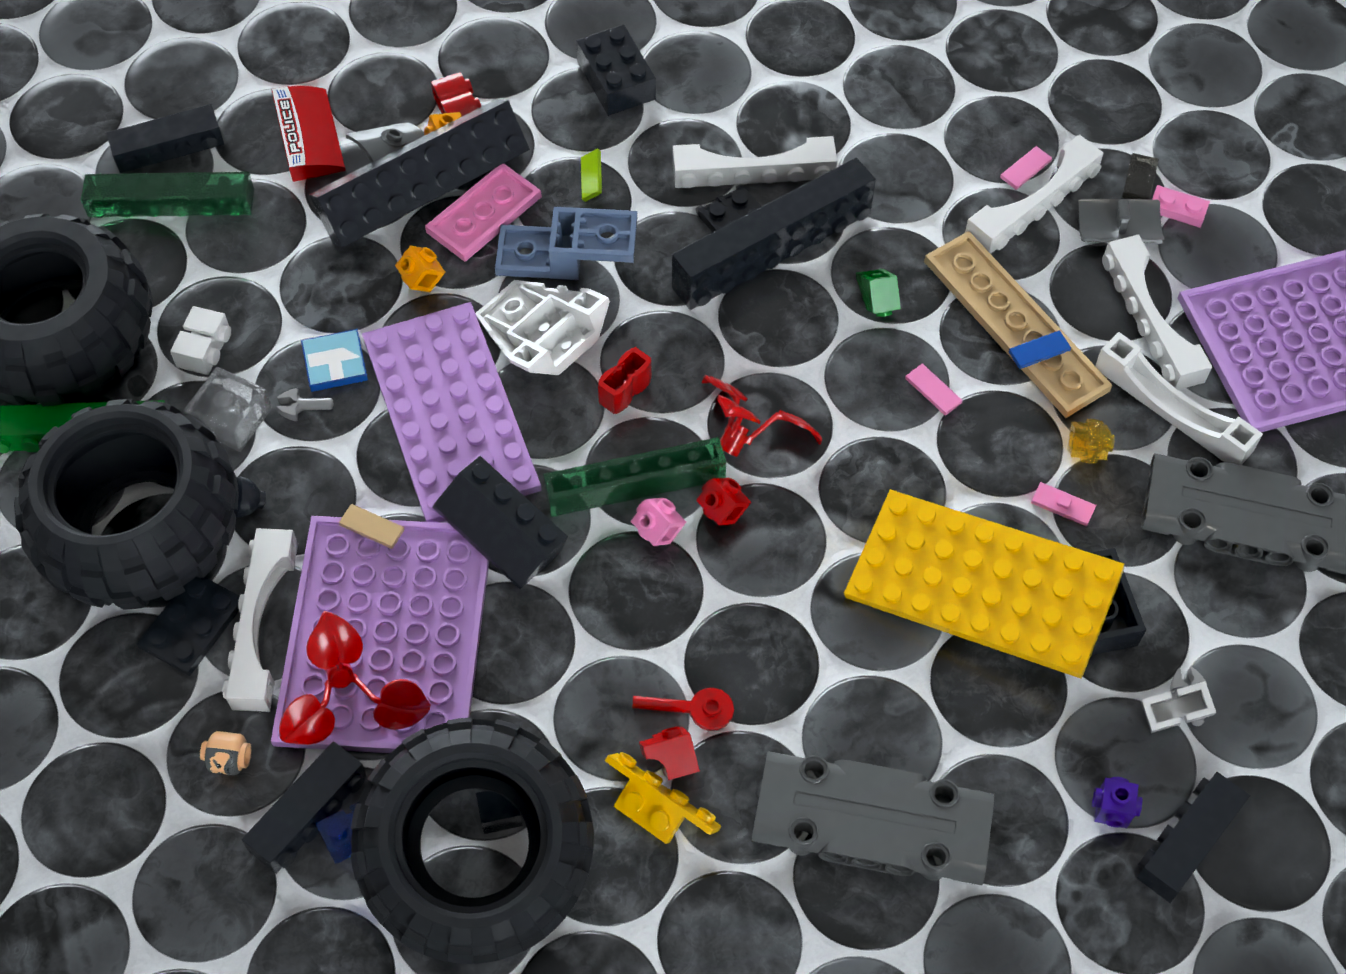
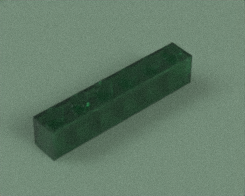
[81,172,254,218]
[543,437,726,517]

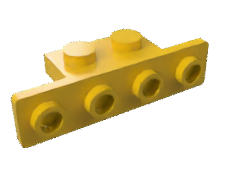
[605,752,721,844]

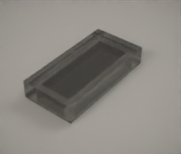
[1121,153,1159,200]

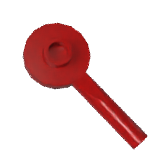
[632,688,734,731]

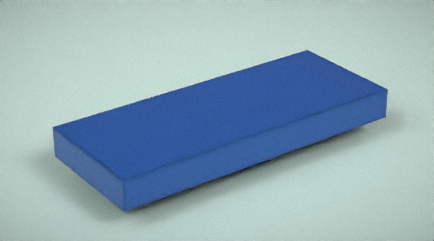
[1009,330,1071,370]

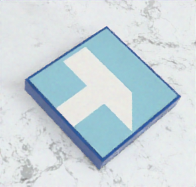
[301,329,368,392]

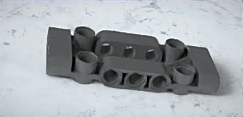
[1141,453,1346,575]
[751,751,994,886]

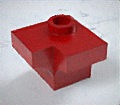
[639,726,700,780]

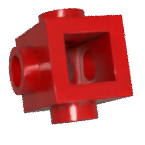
[696,478,752,525]

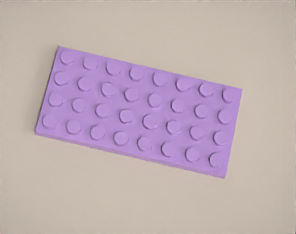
[362,302,541,523]

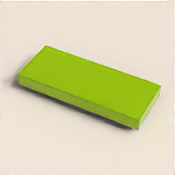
[581,148,602,202]

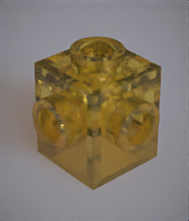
[1067,419,1115,463]

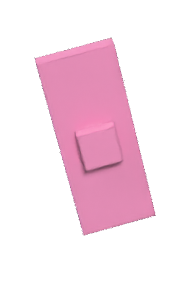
[1000,146,1052,190]
[905,363,963,416]
[1031,482,1096,527]

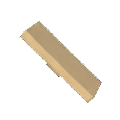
[339,504,404,549]

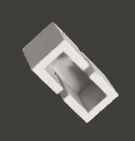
[170,306,231,375]
[1141,681,1216,733]

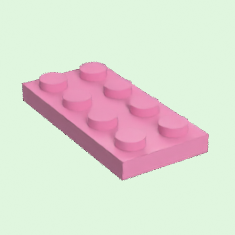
[425,164,542,262]

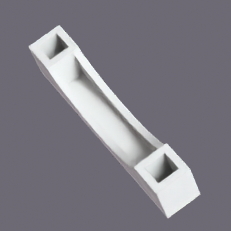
[965,134,1103,254]
[673,136,837,188]
[1102,234,1212,390]
[1095,332,1263,465]
[223,528,298,712]

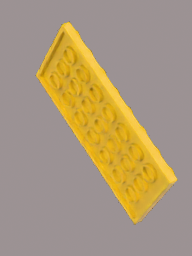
[844,489,1125,679]

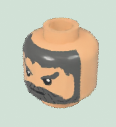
[200,731,251,775]

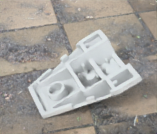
[475,280,610,375]

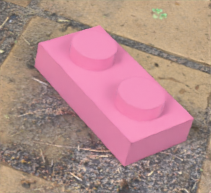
[1152,185,1210,228]

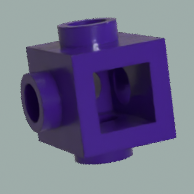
[1092,777,1143,829]

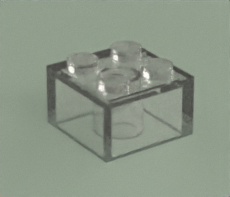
[183,367,272,452]

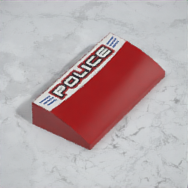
[272,86,346,182]

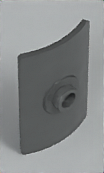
[346,122,424,163]
[1078,198,1164,243]

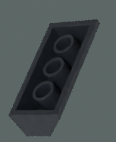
[432,456,568,589]

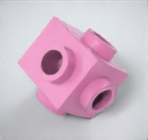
[630,498,686,546]

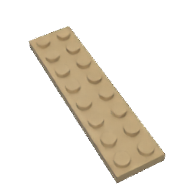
[924,231,1112,418]

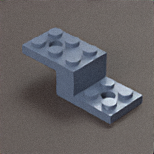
[495,207,638,280]

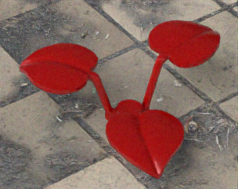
[702,375,822,457]
[279,611,431,745]

